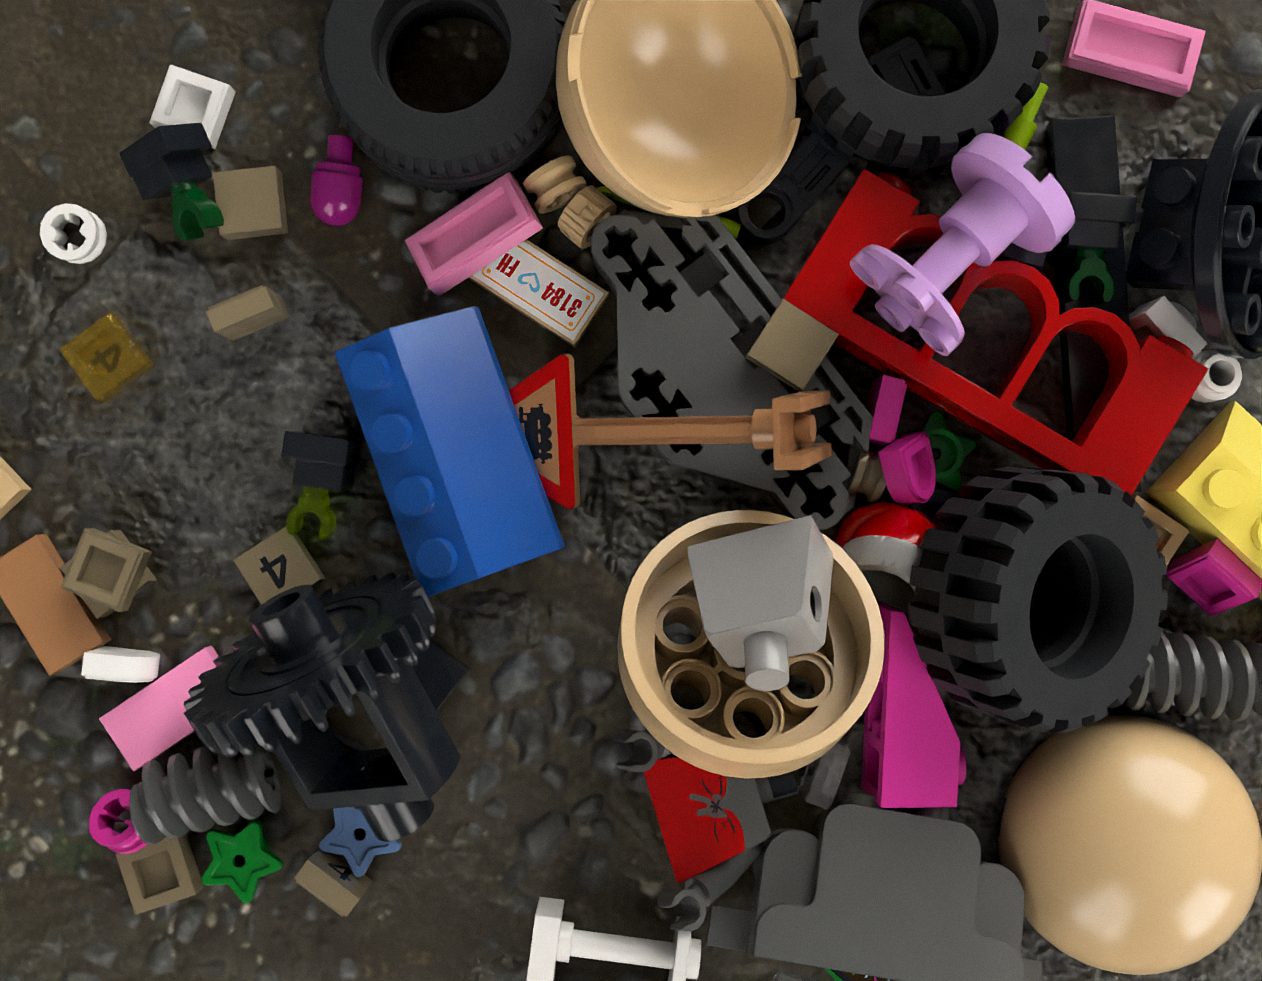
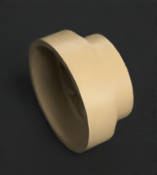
[617,510,884,778]

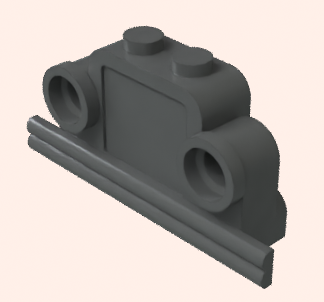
[706,792,1043,981]

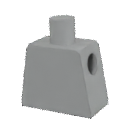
[688,515,833,691]

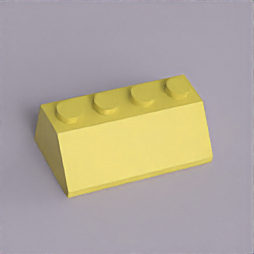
[1146,401,1262,600]

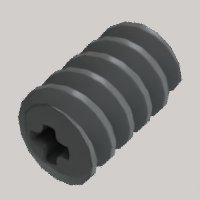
[1125,632,1262,722]
[129,739,282,845]

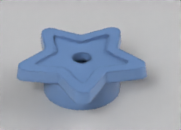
[319,806,402,877]

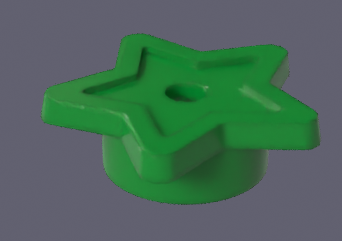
[895,412,976,491]
[201,820,284,903]

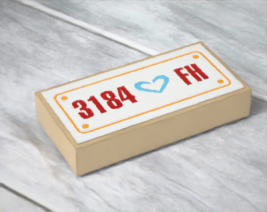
[469,239,609,348]

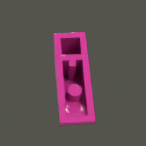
[861,601,966,808]

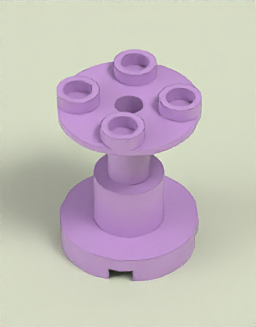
[850,133,1075,356]

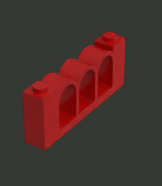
[783,169,1209,495]

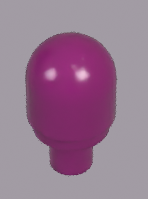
[310,135,363,226]

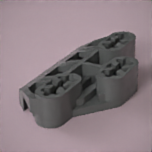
[591,209,873,530]

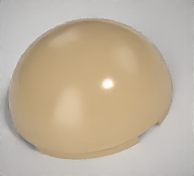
[556,0,802,218]
[998,715,1262,975]

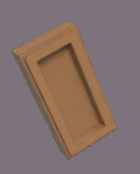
[0,534,112,676]

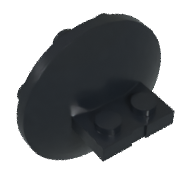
[1126,89,1262,359]

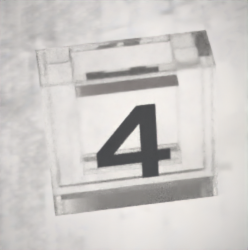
[798,739,851,810]

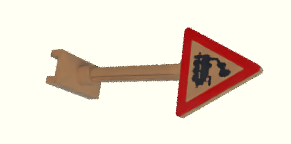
[509,354,832,509]

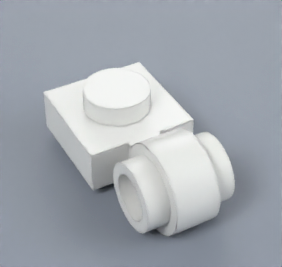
[1129,296,1242,403]

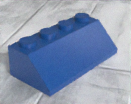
[335,306,565,597]

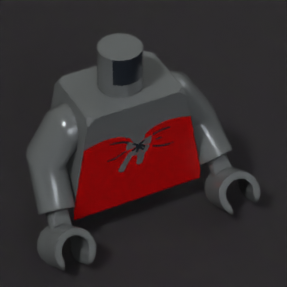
[613,729,799,931]

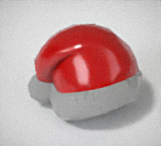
[834,502,936,624]

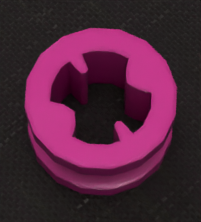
[89,789,147,855]

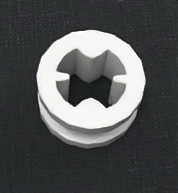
[40,203,107,264]

